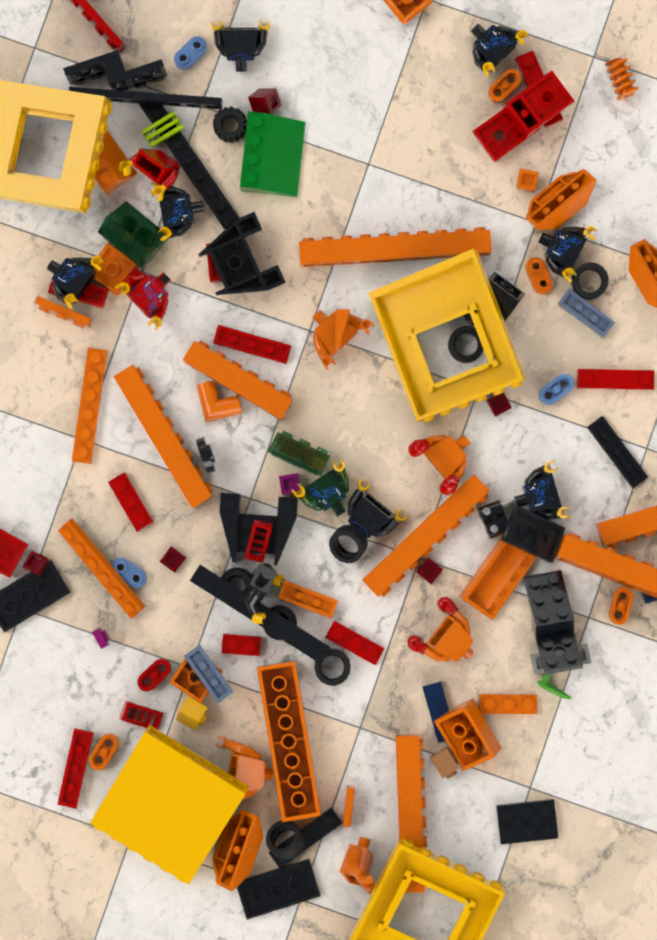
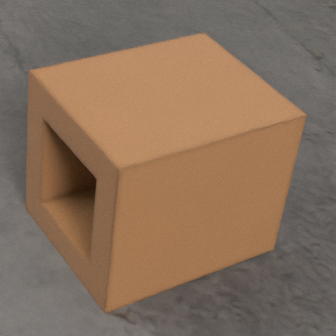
[430,747,459,779]

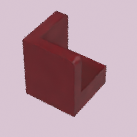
[248,88,282,114]

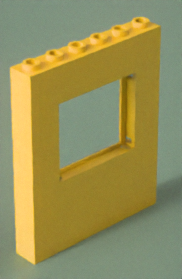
[0,80,112,214]
[369,249,527,423]
[348,838,505,940]

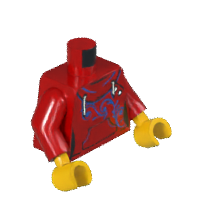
[119,148,180,201]
[115,272,171,331]

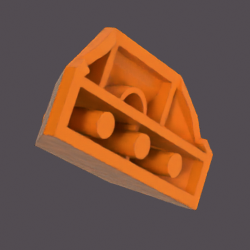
[526,169,597,230]
[628,239,657,308]
[212,810,263,891]

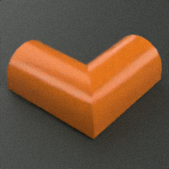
[196,381,243,423]

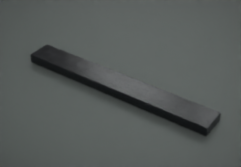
[69,87,223,110]
[139,104,239,229]
[190,565,331,664]

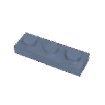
[557,288,615,338]
[184,645,234,703]

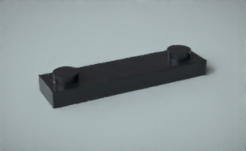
[269,807,343,868]

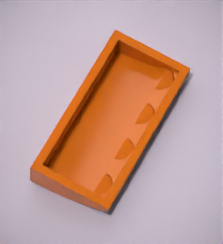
[459,535,536,620]

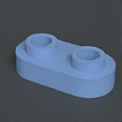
[174,37,207,70]
[539,374,574,405]
[112,558,147,588]

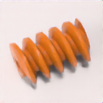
[604,57,639,100]

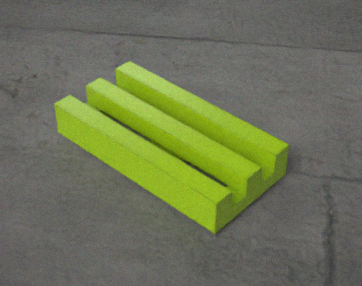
[141,111,184,148]

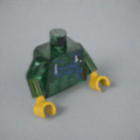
[291,458,349,517]

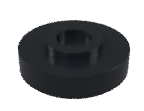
[196,437,216,474]

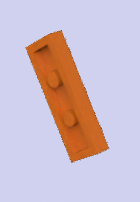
[35,296,93,329]
[278,580,338,618]
[479,694,537,714]

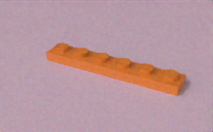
[72,348,108,464]
[58,518,146,619]

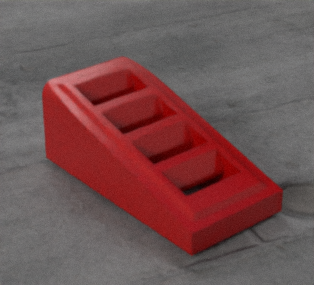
[244,519,273,563]
[119,701,163,730]

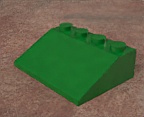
[240,111,306,197]

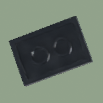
[501,505,566,563]
[496,799,558,845]

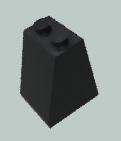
[463,272,525,325]

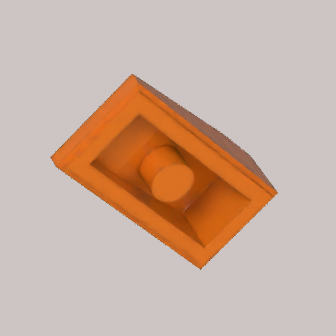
[335,309,350,351]

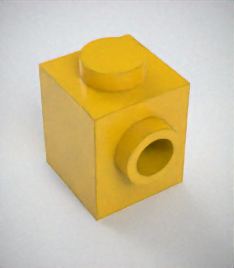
[176,697,208,731]

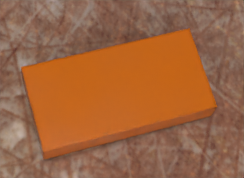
[343,786,355,827]

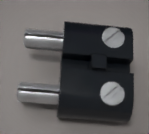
[477,499,514,539]

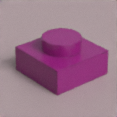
[279,473,300,495]
[92,628,111,649]

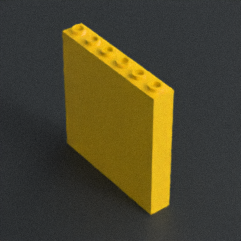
[90,725,249,885]

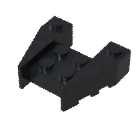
[198,211,286,296]
[219,493,298,565]

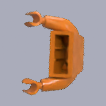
[312,310,375,370]
[216,736,273,800]
[339,837,375,894]

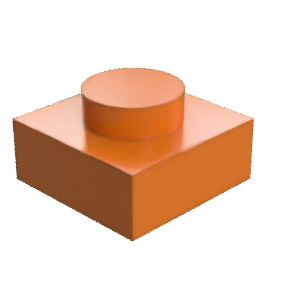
[516,168,539,192]

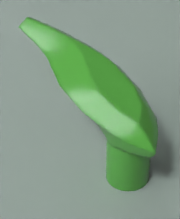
[537,673,571,700]

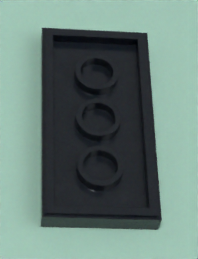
[0,560,71,633]
[237,858,321,920]

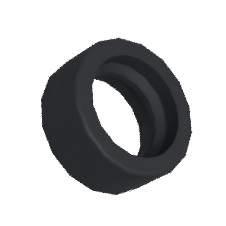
[571,262,609,300]
[448,326,484,363]
[329,525,368,563]
[314,649,351,686]
[266,820,305,860]

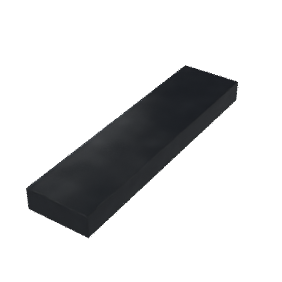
[586,416,648,489]

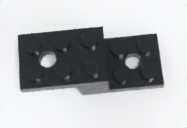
[63,50,167,91]
[523,570,583,675]

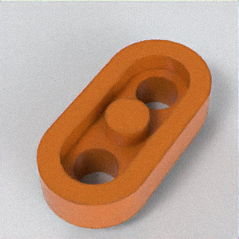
[488,69,521,103]
[525,257,552,295]
[608,587,634,625]
[89,734,119,770]

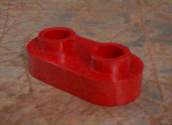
[137,659,171,692]

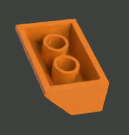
[95,130,137,196]
[434,698,502,771]

